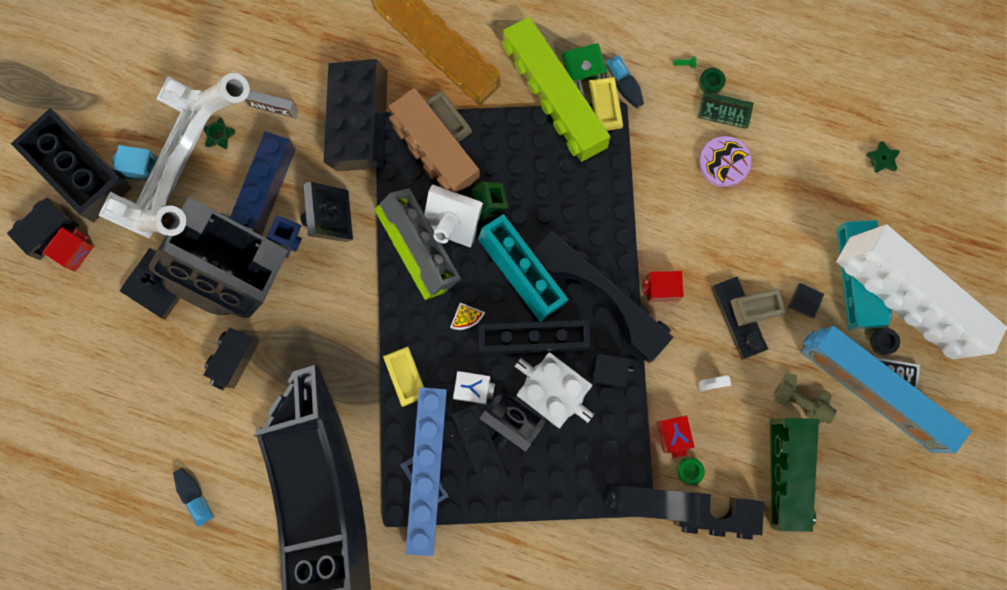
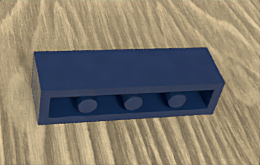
[230,131,296,236]

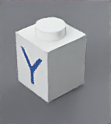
[453,371,495,405]

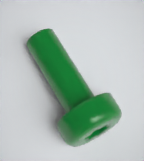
[673,56,697,68]

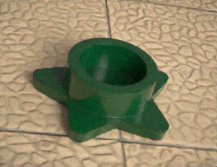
[203,118,236,149]
[866,141,900,173]

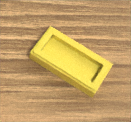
[589,77,623,131]
[383,347,424,407]

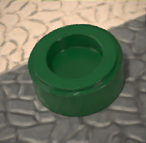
[699,68,726,95]

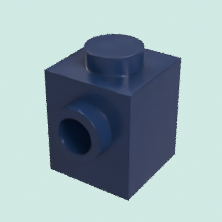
[266,215,302,259]

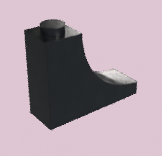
[606,486,711,524]

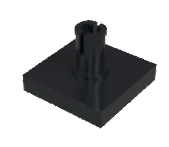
[300,182,353,242]
[119,248,180,320]
[480,388,547,452]

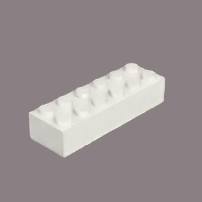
[836,224,1007,359]

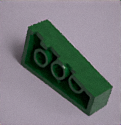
[769,418,819,532]

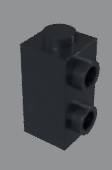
[203,327,259,391]

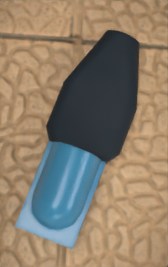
[605,55,644,108]
[173,468,214,527]

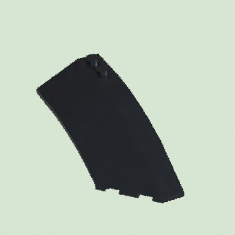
[253,365,371,590]

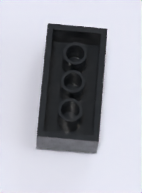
[323,59,388,171]
[10,108,132,223]

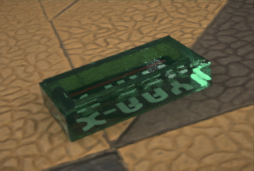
[697,92,754,129]

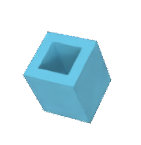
[112,145,158,181]

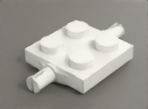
[515,352,594,429]

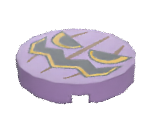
[699,136,752,187]

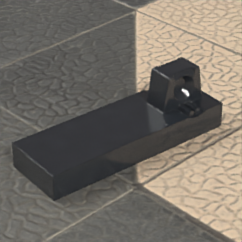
[711,276,769,360]

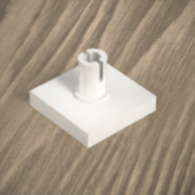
[424,185,483,247]

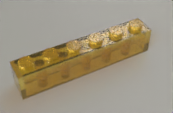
[371,0,501,106]

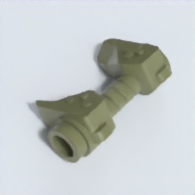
[774,373,837,424]

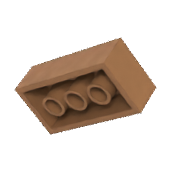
[389,88,480,195]

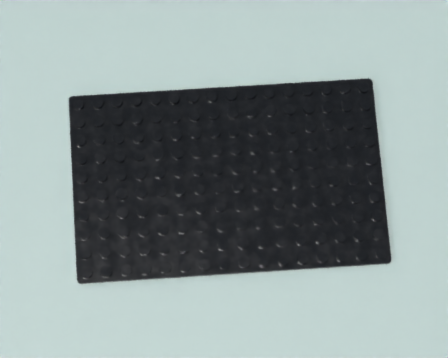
[376,102,653,527]

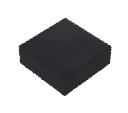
[787,283,824,319]

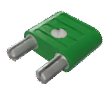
[561,43,607,97]

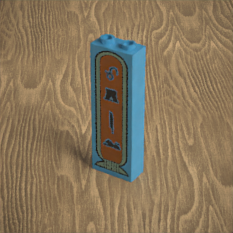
[801,326,972,453]

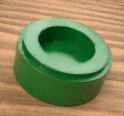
[676,458,705,485]

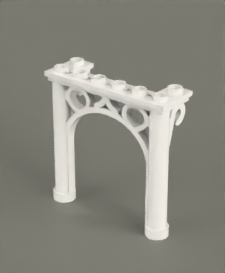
[98,73,250,239]

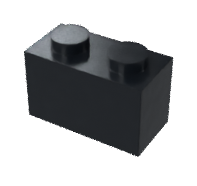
[6,197,79,260]

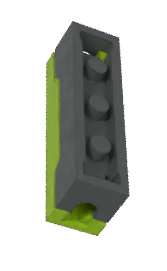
[374,188,461,300]

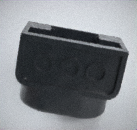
[149,197,288,318]

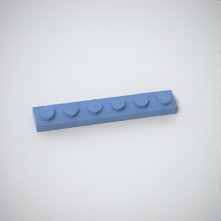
[406,387,447,556]

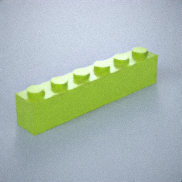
[502,16,610,162]

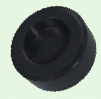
[870,328,900,355]

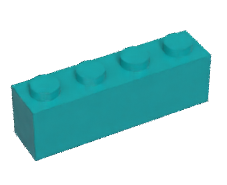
[478,214,568,322]
[837,220,892,330]

